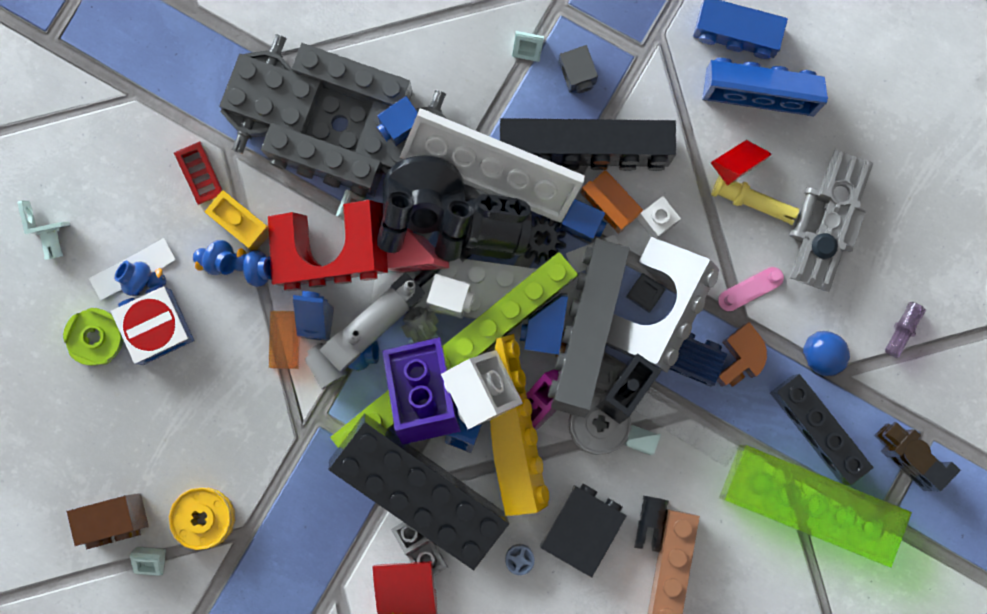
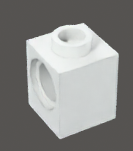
[637,196,681,239]

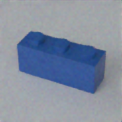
[693,0,788,59]

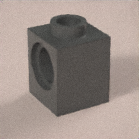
[558,45,598,93]

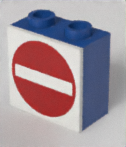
[111,285,195,365]

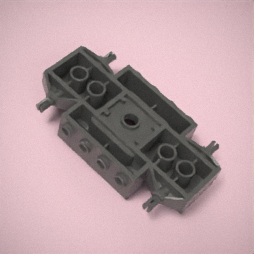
[219,34,447,198]

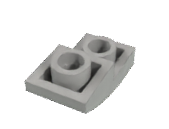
[391,522,448,576]

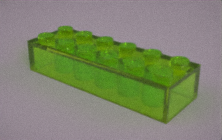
[719,445,912,568]

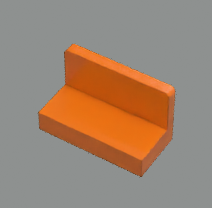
[580,170,643,234]

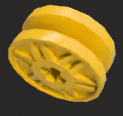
[169,487,236,550]

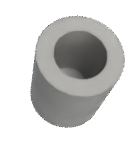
[305,343,347,389]

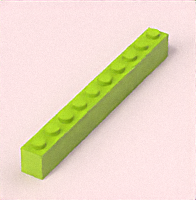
[330,252,578,448]

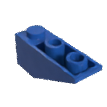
[293,291,334,341]

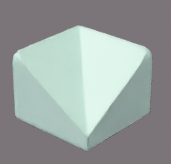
[624,425,661,455]

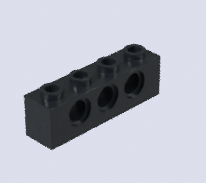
[770,374,874,486]

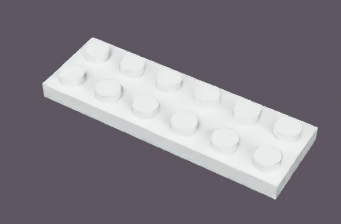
[400,108,585,223]

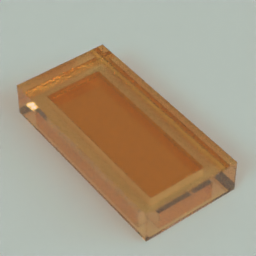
[269,311,300,369]

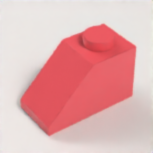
[387,228,449,273]

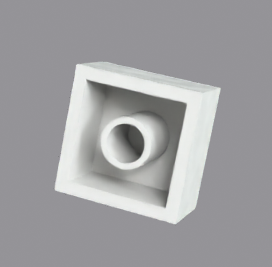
[441,350,523,429]

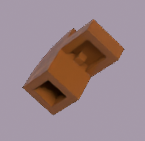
[717,322,767,387]

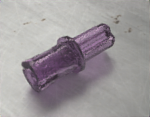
[885,302,926,358]

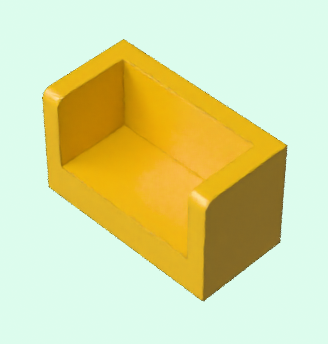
[204,190,269,251]

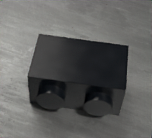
[596,353,661,424]

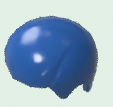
[803,331,850,376]

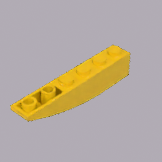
[490,334,549,516]

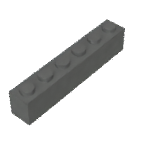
[548,238,630,418]

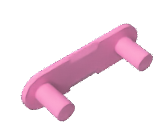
[718,267,784,311]

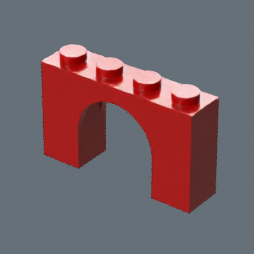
[268,200,388,291]

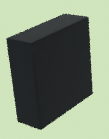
[626,273,666,313]

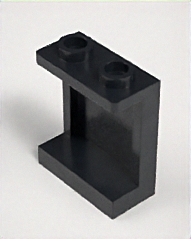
[540,484,627,578]

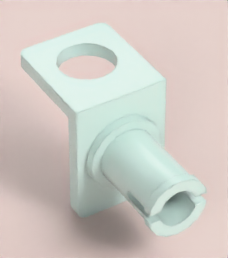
[17,201,70,260]

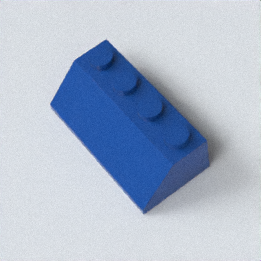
[702,58,828,117]

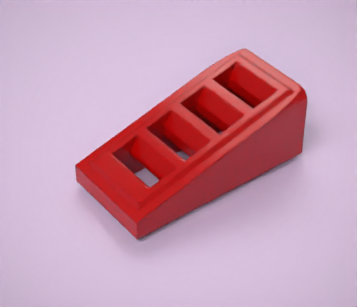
[174,141,223,205]

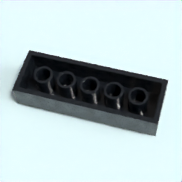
[500,118,676,171]
[328,413,509,571]

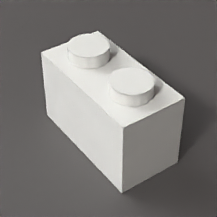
[426,274,474,319]

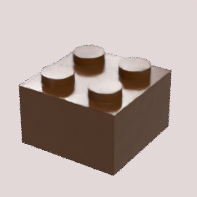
[66,493,149,550]

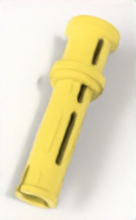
[711,175,799,225]

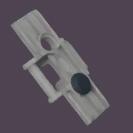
[789,149,873,292]

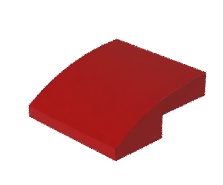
[372,561,438,614]

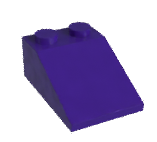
[382,337,461,445]

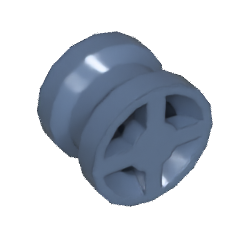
[505,544,535,575]

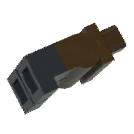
[874,422,961,492]

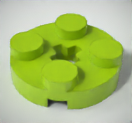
[63,308,124,366]

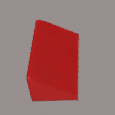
[711,140,772,186]

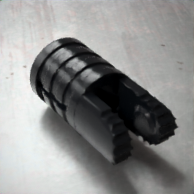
[634,495,669,552]

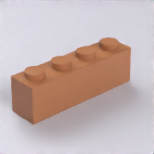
[647,509,700,614]

